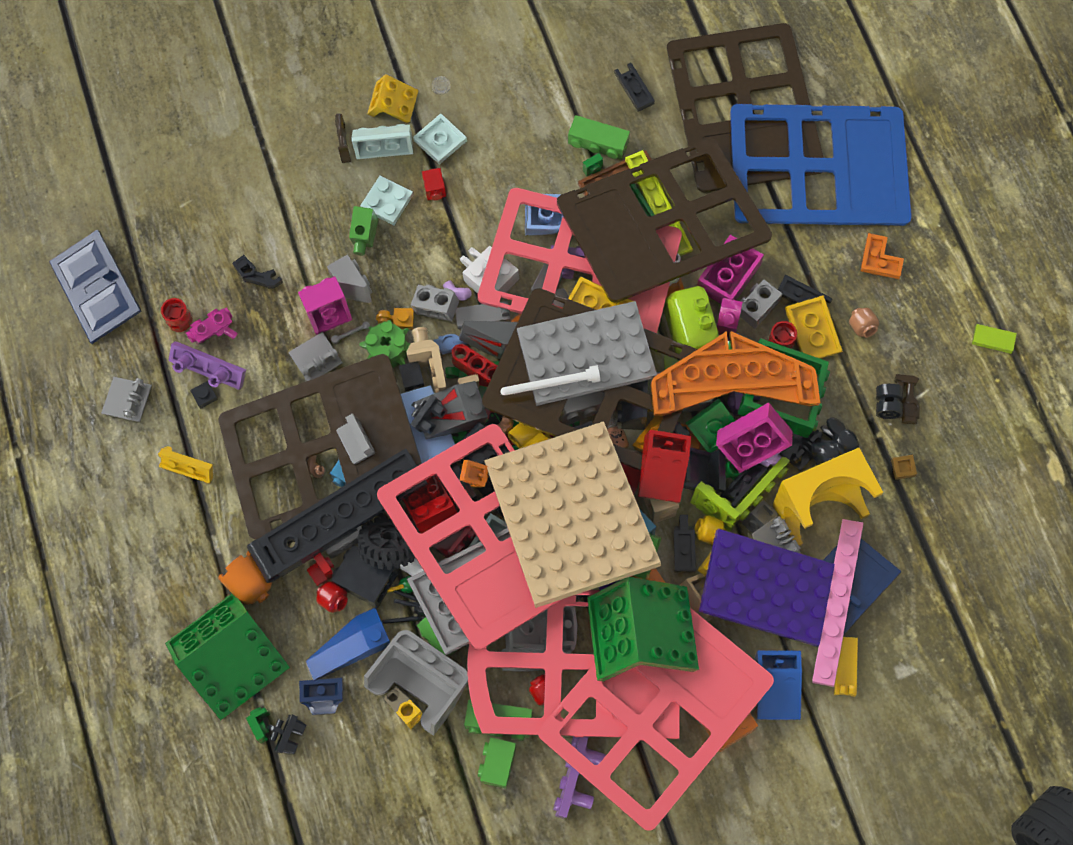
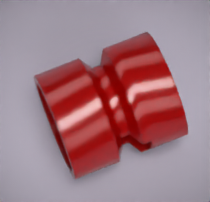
[161,298,193,332]
[768,321,797,349]

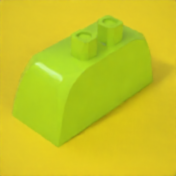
[663,286,719,361]

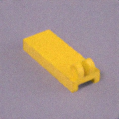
[158,446,213,484]
[834,637,858,697]

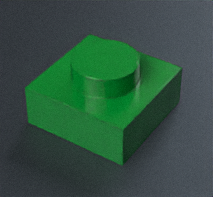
[583,153,603,177]

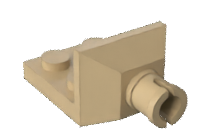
[406,327,447,393]

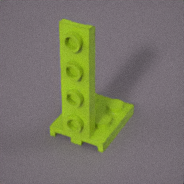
[690,457,790,532]

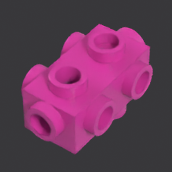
[186,308,238,345]

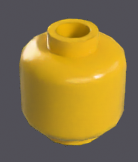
[694,515,727,545]

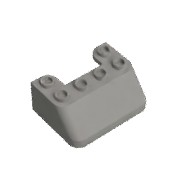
[364,630,468,736]

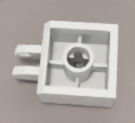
[460,246,519,293]

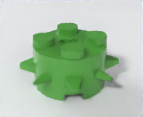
[359,320,411,368]

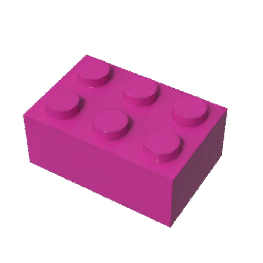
[697,235,764,304]
[298,276,352,335]
[716,403,793,473]

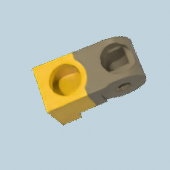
[383,686,423,729]

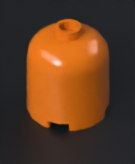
[218,551,272,605]

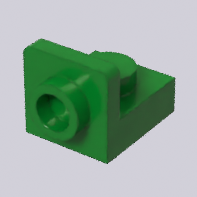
[246,707,270,743]

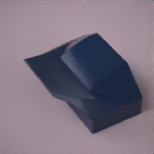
[299,678,343,715]

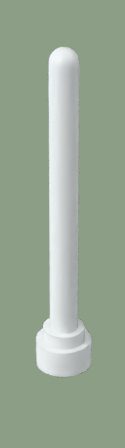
[501,365,600,395]

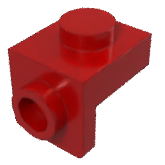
[307,553,334,586]

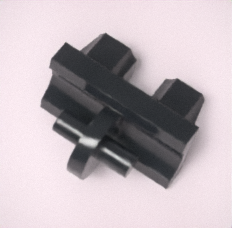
[410,394,447,434]
[267,714,306,755]

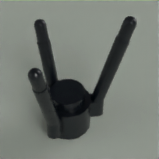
[382,590,426,624]

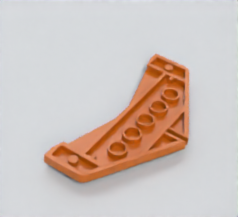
[651,331,820,417]

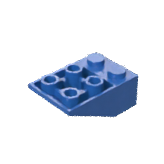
[755,650,802,720]

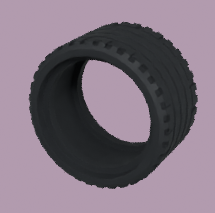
[1011,786,1073,845]

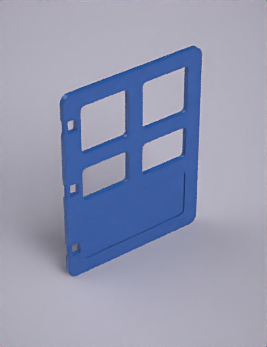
[730,104,911,226]

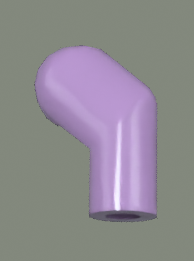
[443,281,472,301]

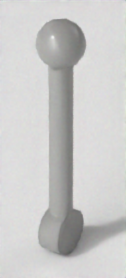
[331,322,370,344]

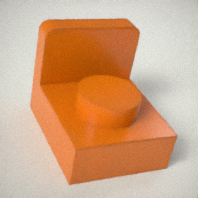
[459,460,488,487]

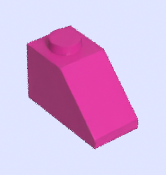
[717,298,742,338]

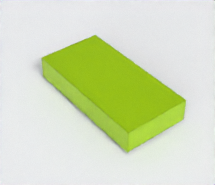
[972,324,1017,354]

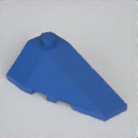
[306,607,390,680]

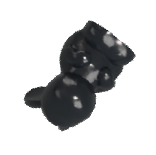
[810,417,859,466]

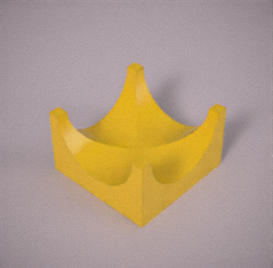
[772,448,883,546]

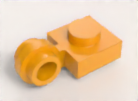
[376,308,414,330]

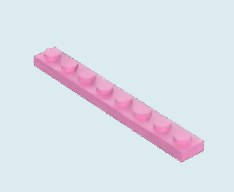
[812,519,863,687]

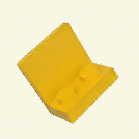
[367,74,418,123]

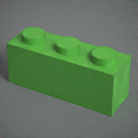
[568,115,630,160]
[464,700,533,741]

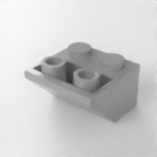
[327,254,372,303]

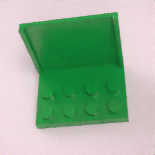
[587,577,699,681]
[165,594,290,721]

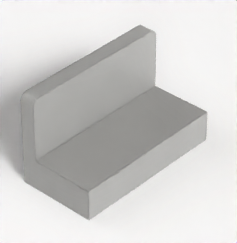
[336,413,375,465]

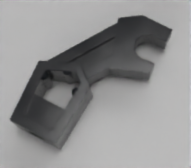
[232,255,283,289]

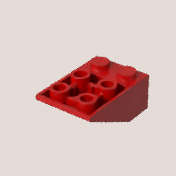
[638,430,691,503]
[403,475,457,534]

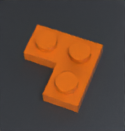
[860,233,904,279]

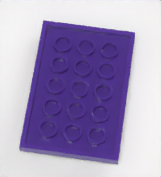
[699,529,835,647]

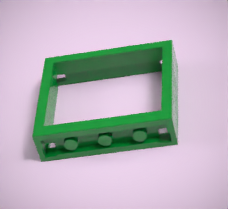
[738,338,830,438]

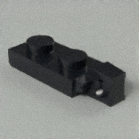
[673,515,696,573]

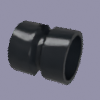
[876,383,903,419]

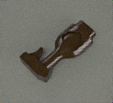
[335,113,351,163]
[894,374,920,424]

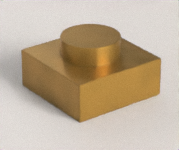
[891,455,917,480]

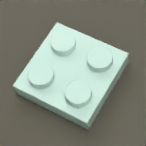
[413,114,467,165]
[360,176,413,225]

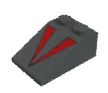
[459,321,518,359]
[415,381,488,440]

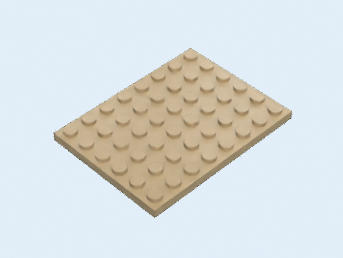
[484,422,661,608]

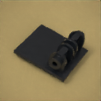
[780,416,825,471]

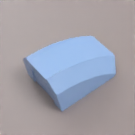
[525,194,563,235]

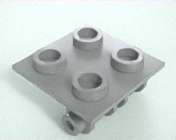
[288,332,343,381]
[101,377,152,422]
[751,516,801,553]

